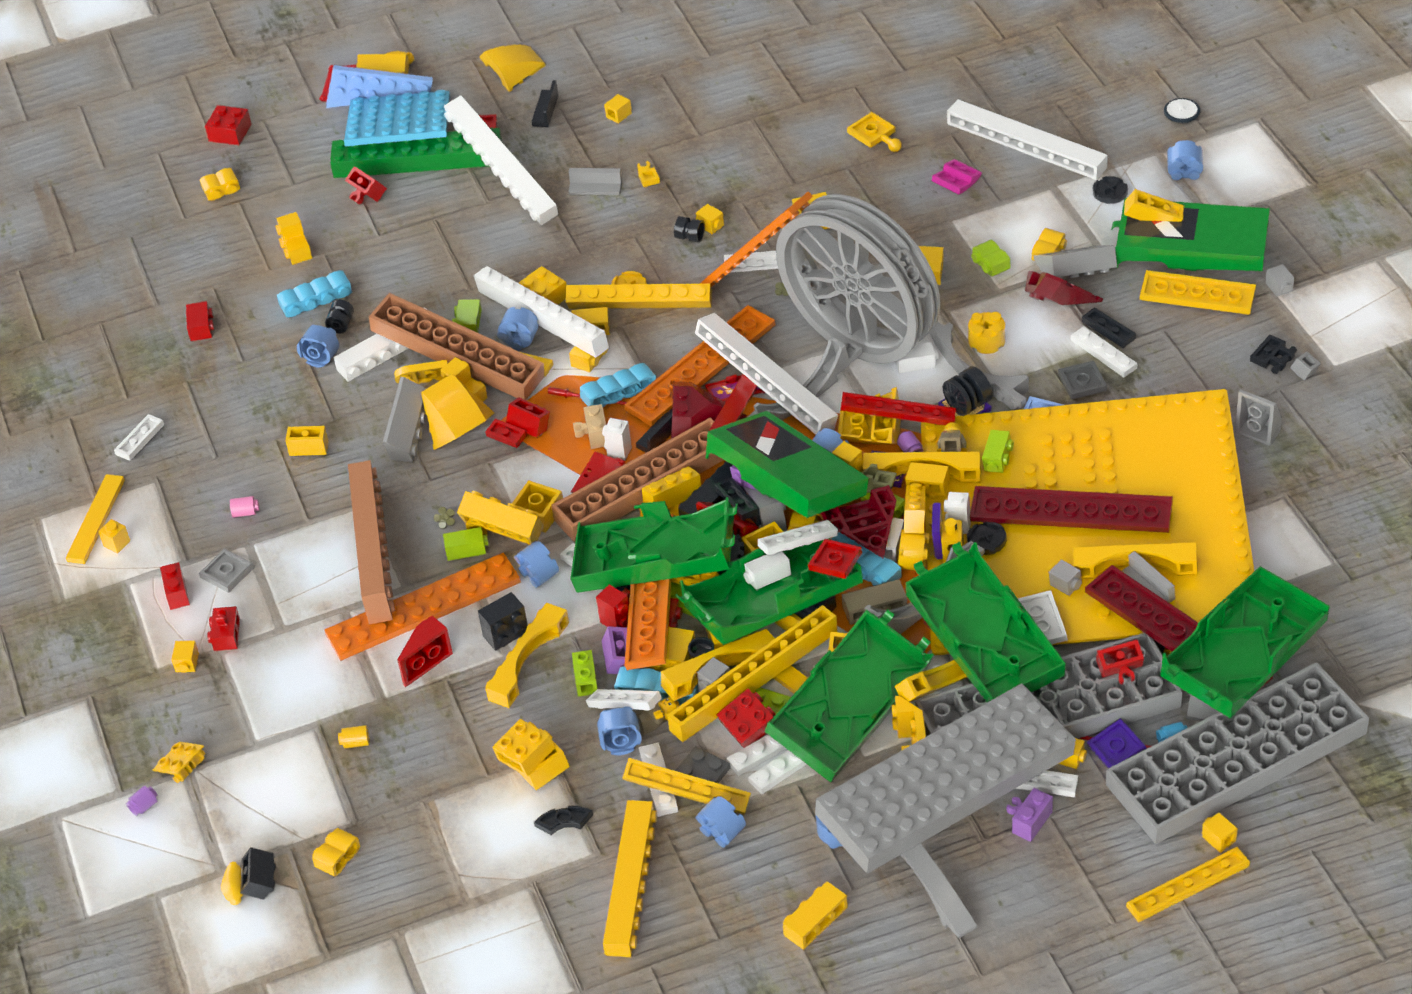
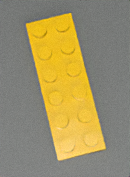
[1140,270,1256,315]

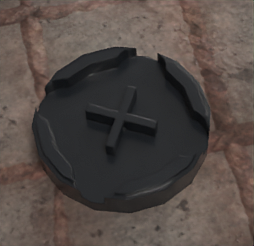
[1093,176,1128,204]
[967,522,1007,555]

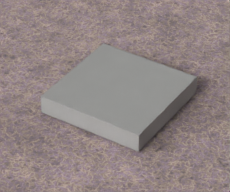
[199,548,254,593]

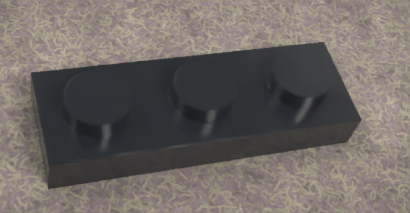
[1082,307,1136,348]

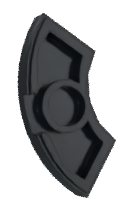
[534,806,593,835]

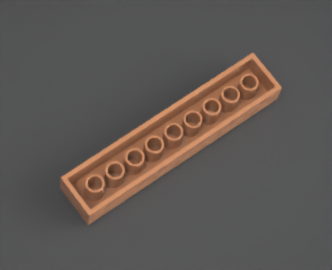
[369,293,544,400]
[551,418,723,543]
[348,460,395,624]

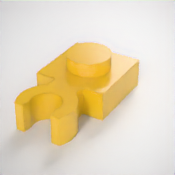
[637,161,660,187]

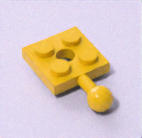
[847,112,902,152]

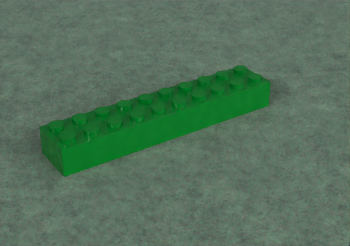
[330,128,502,178]

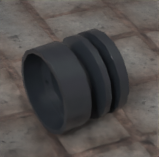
[942,366,993,416]

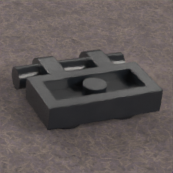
[1250,334,1297,374]

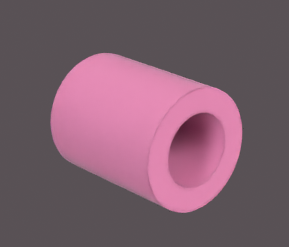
[230,496,259,518]

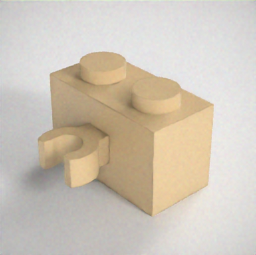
[573,404,606,449]

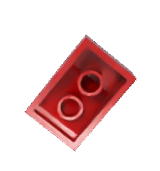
[397,615,453,687]

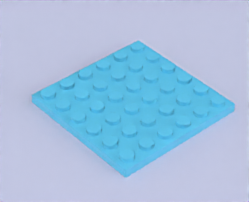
[344,90,450,146]

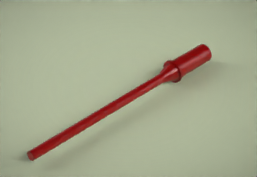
[547,387,627,405]

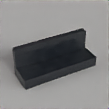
[532,80,558,128]
[636,409,672,453]
[714,477,761,526]

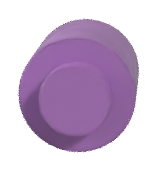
[897,431,923,452]
[126,786,158,816]

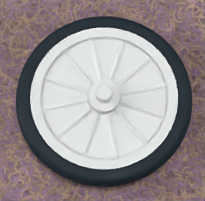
[1164,98,1200,123]

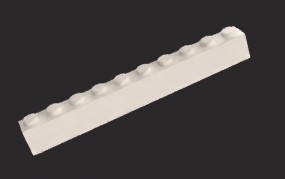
[444,96,558,225]
[947,100,1107,180]
[474,266,609,358]
[695,313,838,434]

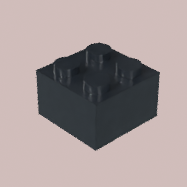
[478,592,528,651]

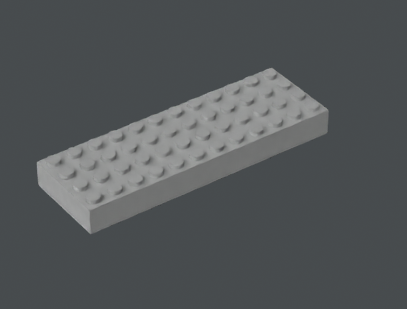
[915,633,1182,739]
[1106,662,1369,844]
[815,683,1076,874]

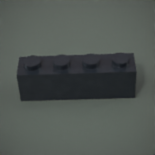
[678,461,741,516]

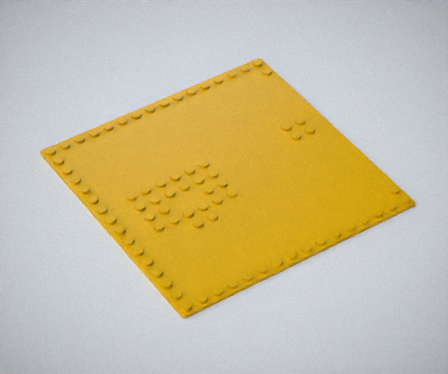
[921,389,1254,655]

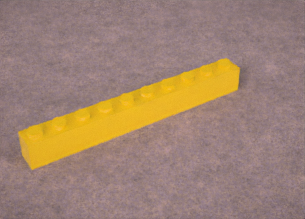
[667,605,838,742]

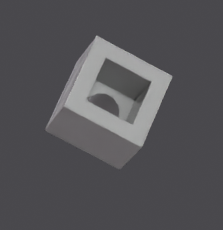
[1290,352,1321,380]

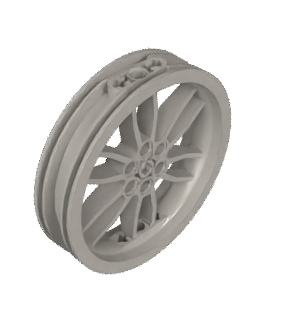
[776,194,940,364]

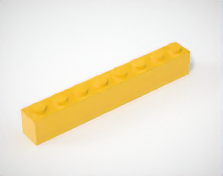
[566,284,712,309]
[603,800,657,957]

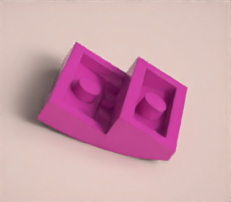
[932,159,982,195]

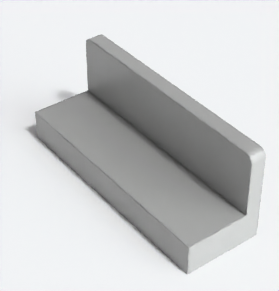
[569,168,622,195]
[1122,551,1175,603]

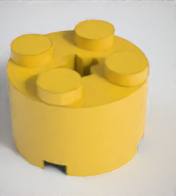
[968,312,1005,354]
[898,529,929,570]

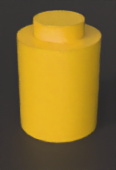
[338,725,369,749]

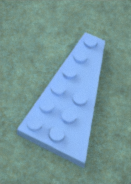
[326,65,433,108]

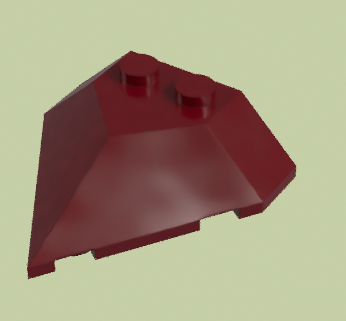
[1025,271,1103,305]
[671,381,747,439]
[819,485,897,559]

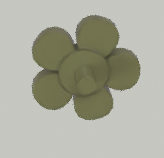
[775,282,789,296]
[434,507,455,529]

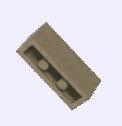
[842,580,907,625]

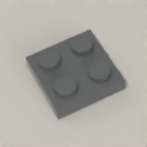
[1058,361,1107,400]
[675,746,730,783]

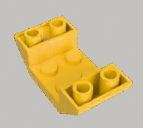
[891,696,926,751]

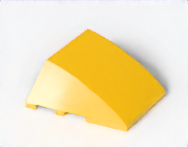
[480,45,545,92]
[421,374,494,450]
[838,387,901,444]

